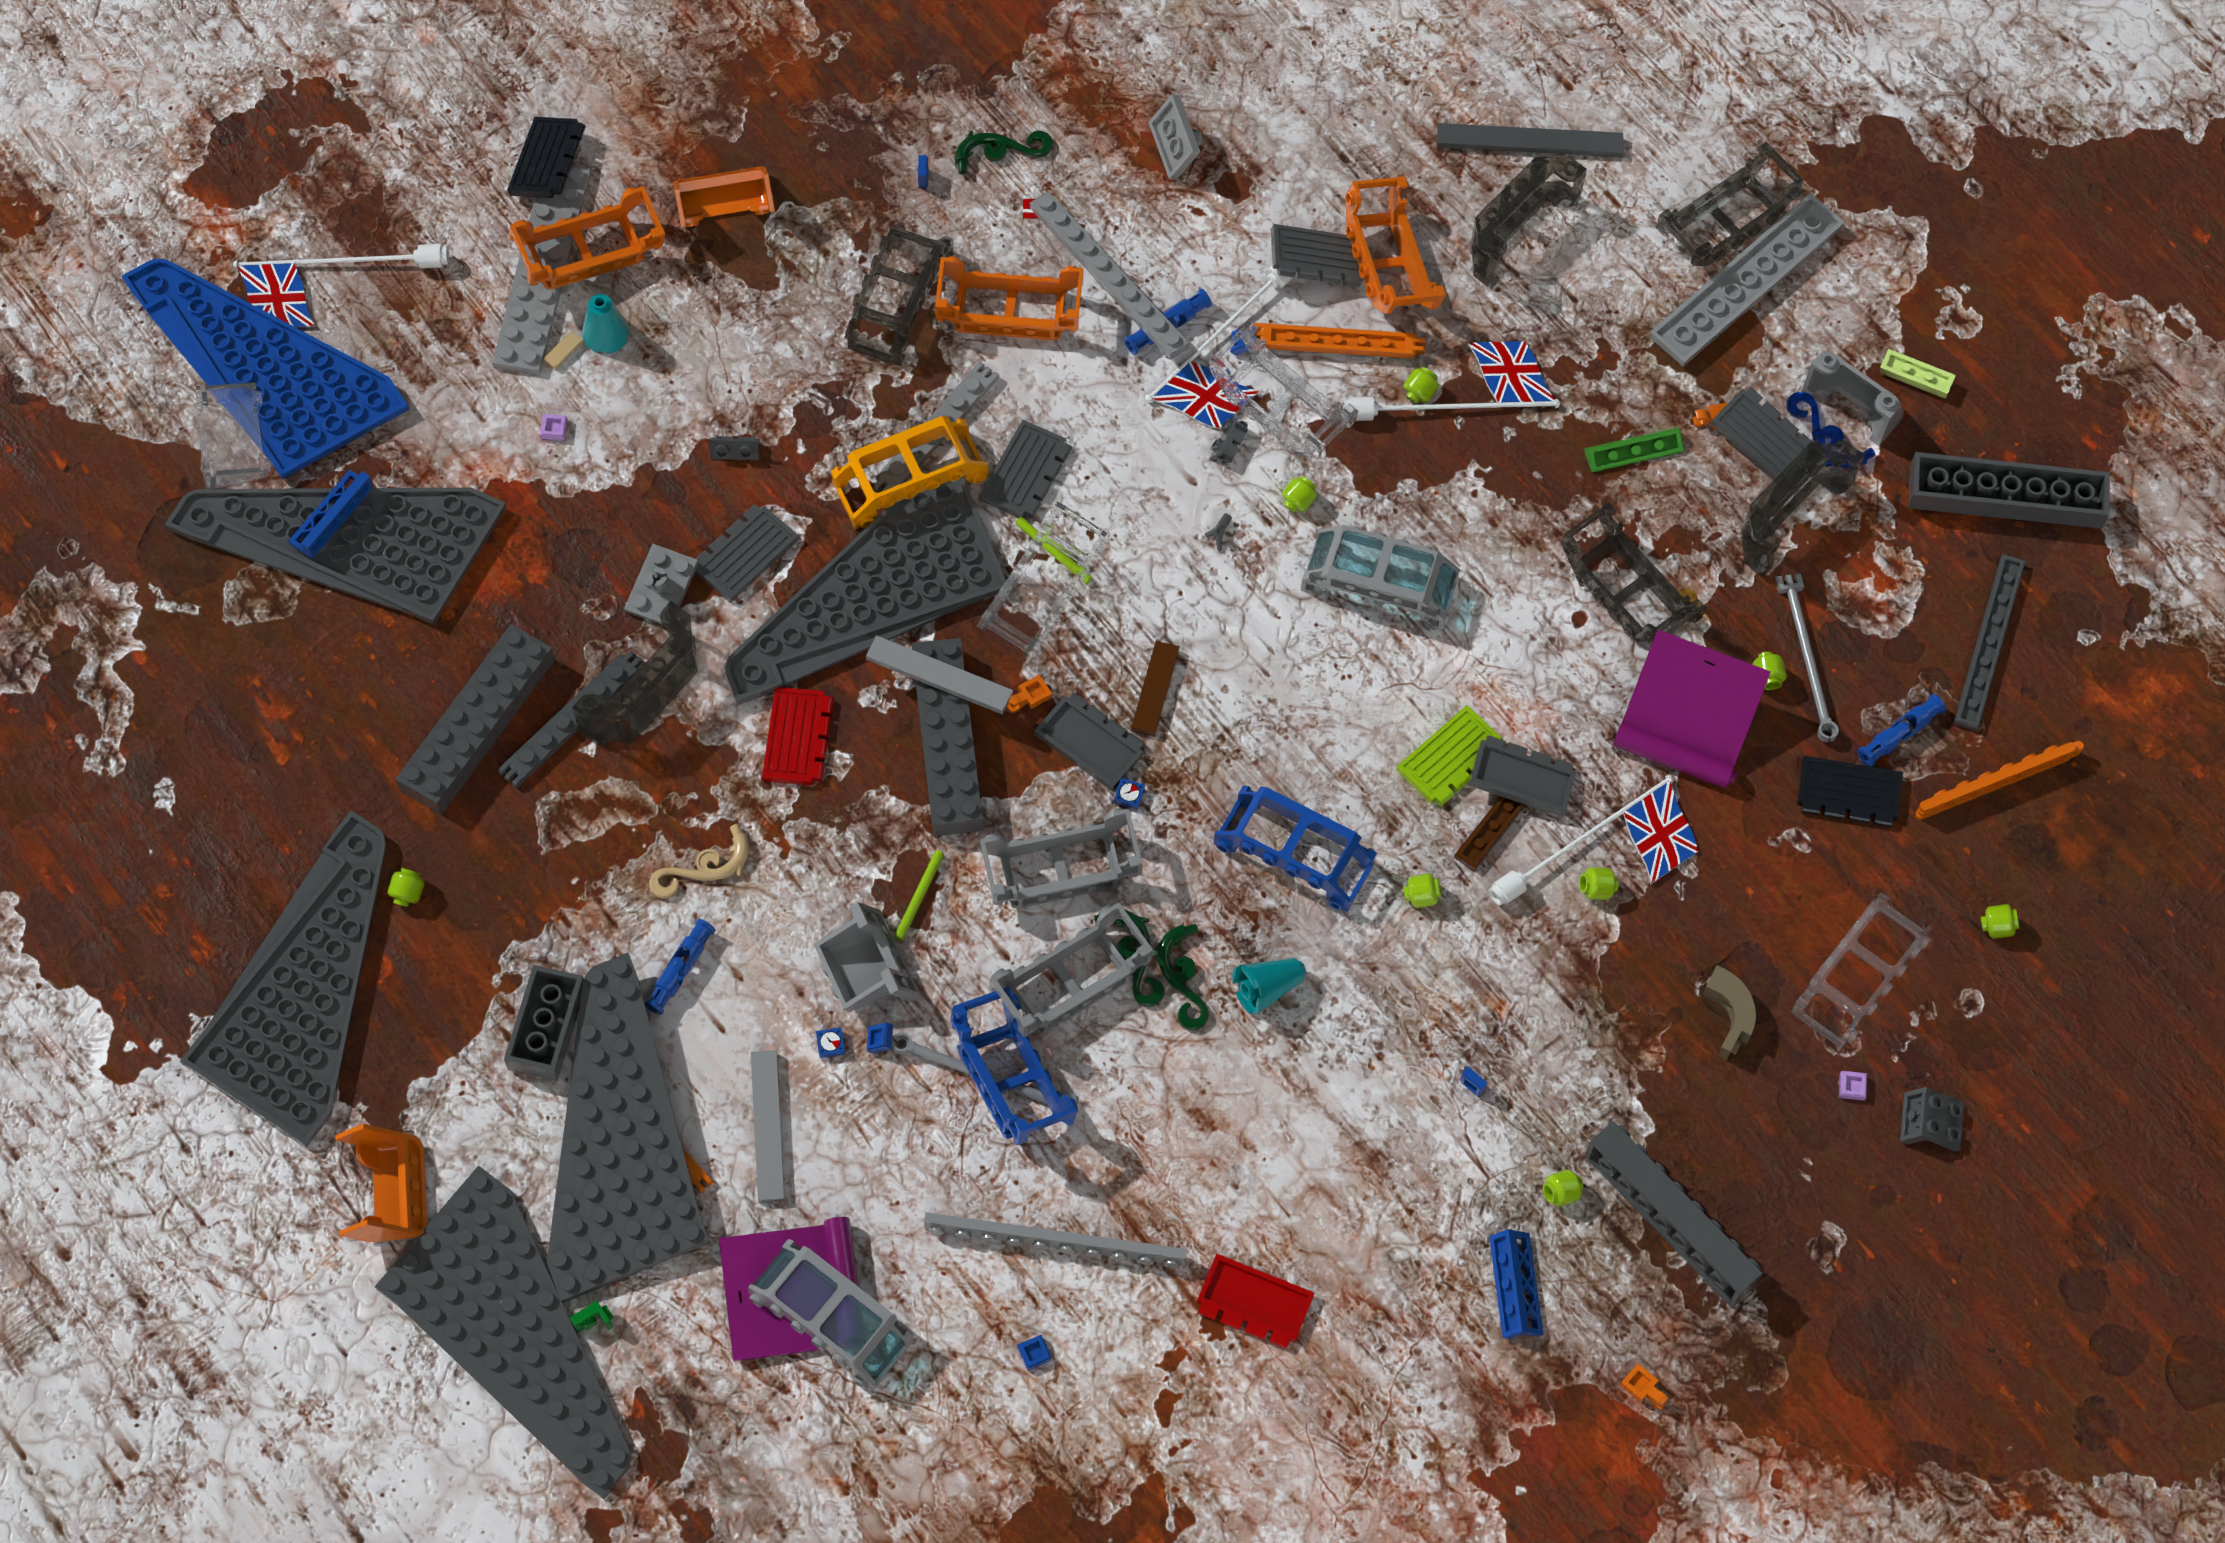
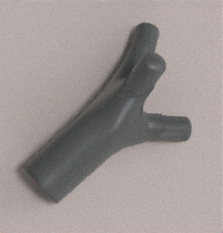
[1205,513,1232,551]

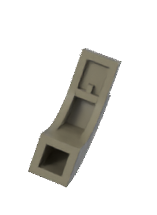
[1702,965,1756,1061]

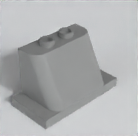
[813,902,921,1012]

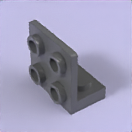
[1900,1087,1964,1152]

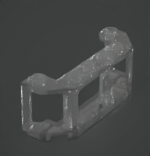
[1209,321,1358,459]
[977,501,1107,658]
[1791,892,1932,1049]

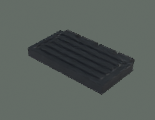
[507,117,586,198]
[1797,755,1903,828]

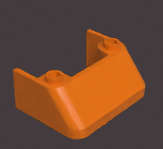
[673,167,775,227]
[335,1123,427,1243]

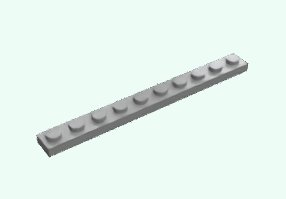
[1030,191,1189,360]
[924,1212,1187,1269]

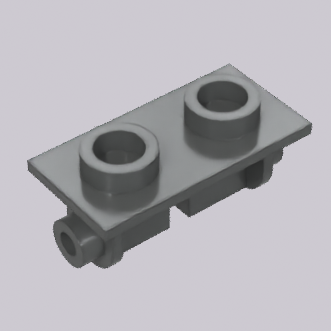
[1209,414,1248,465]
[709,435,760,460]

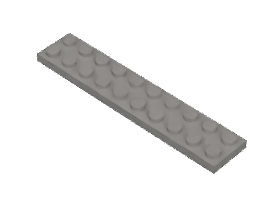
[492,166,591,375]
[1648,193,1845,367]

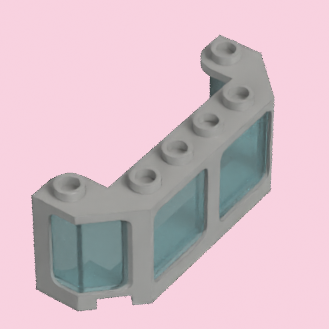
[1301,525,1460,630]
[748,1239,913,1392]

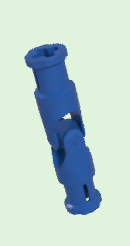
[1123,288,1212,355]
[1857,694,1946,767]
[644,919,716,1015]

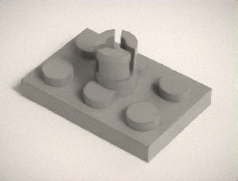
[1148,94,1202,180]
[624,544,699,628]

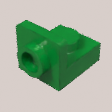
[569,1300,614,1333]

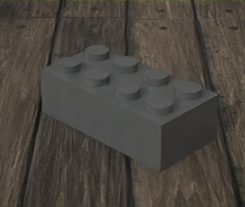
[504,965,584,1081]

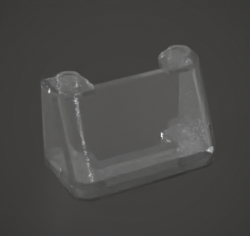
[196,382,270,489]

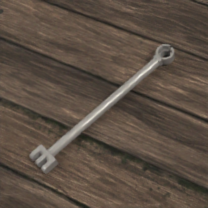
[1776,573,1839,743]
[892,1032,1079,1105]

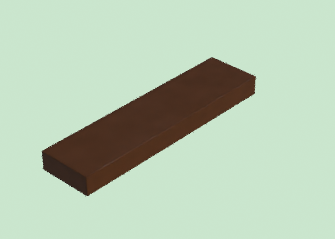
[1131,641,1180,737]
[1454,796,1527,872]

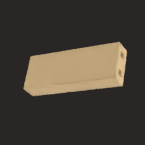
[543,331,584,371]

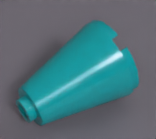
[582,294,630,354]
[1232,958,1306,1014]

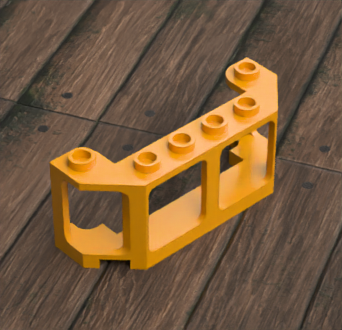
[831,416,989,530]

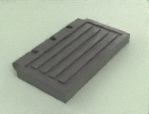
[1271,224,1363,287]
[1710,387,1815,487]
[979,420,1072,518]
[695,504,799,603]
[1034,692,1146,791]
[1468,735,1576,817]

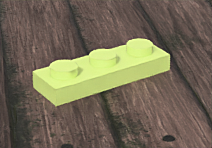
[1879,349,1956,399]

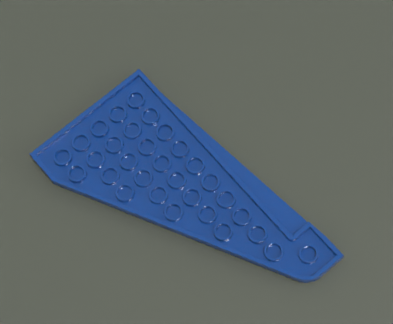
[122,259,409,480]

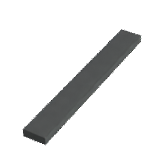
[1437,123,1623,157]
[1953,554,2026,732]

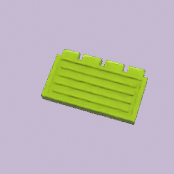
[1396,705,1504,806]

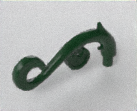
[954,130,1053,175]
[1094,909,1165,1007]
[1153,923,1209,1031]

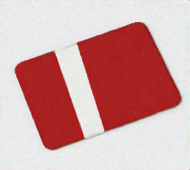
[1023,199,1038,219]

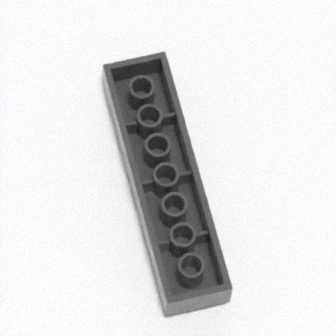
[1908,452,2110,528]
[395,624,555,815]
[911,638,983,837]
[1584,1121,1762,1308]

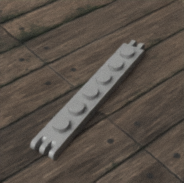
[873,362,1000,492]

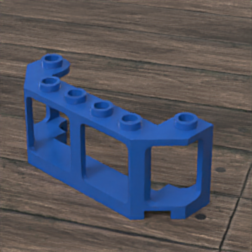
[1213,786,1377,912]
[950,986,1078,1145]

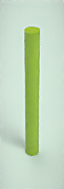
[1015,517,1093,585]
[894,850,944,942]

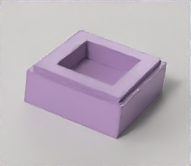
[540,414,568,441]
[1839,1071,1867,1101]

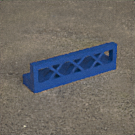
[288,469,374,559]
[1489,1229,1544,1339]

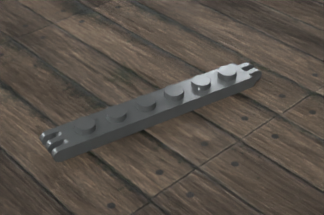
[498,651,643,788]

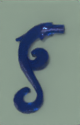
[1786,392,1876,469]

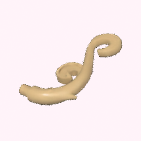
[649,824,749,899]

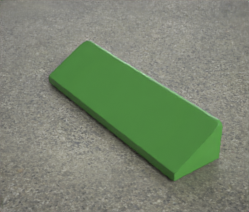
[1584,427,1684,473]

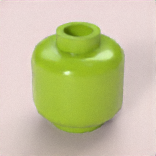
[1403,367,1439,404]
[1281,476,1317,513]
[1752,651,1787,690]
[1579,867,1619,900]
[388,868,425,907]
[1403,873,1442,909]
[1981,904,2019,939]
[1543,1169,1583,1207]

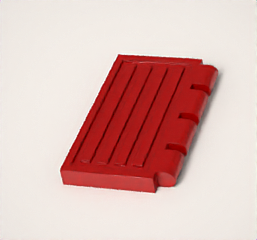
[762,687,834,786]
[1197,1253,1315,1349]

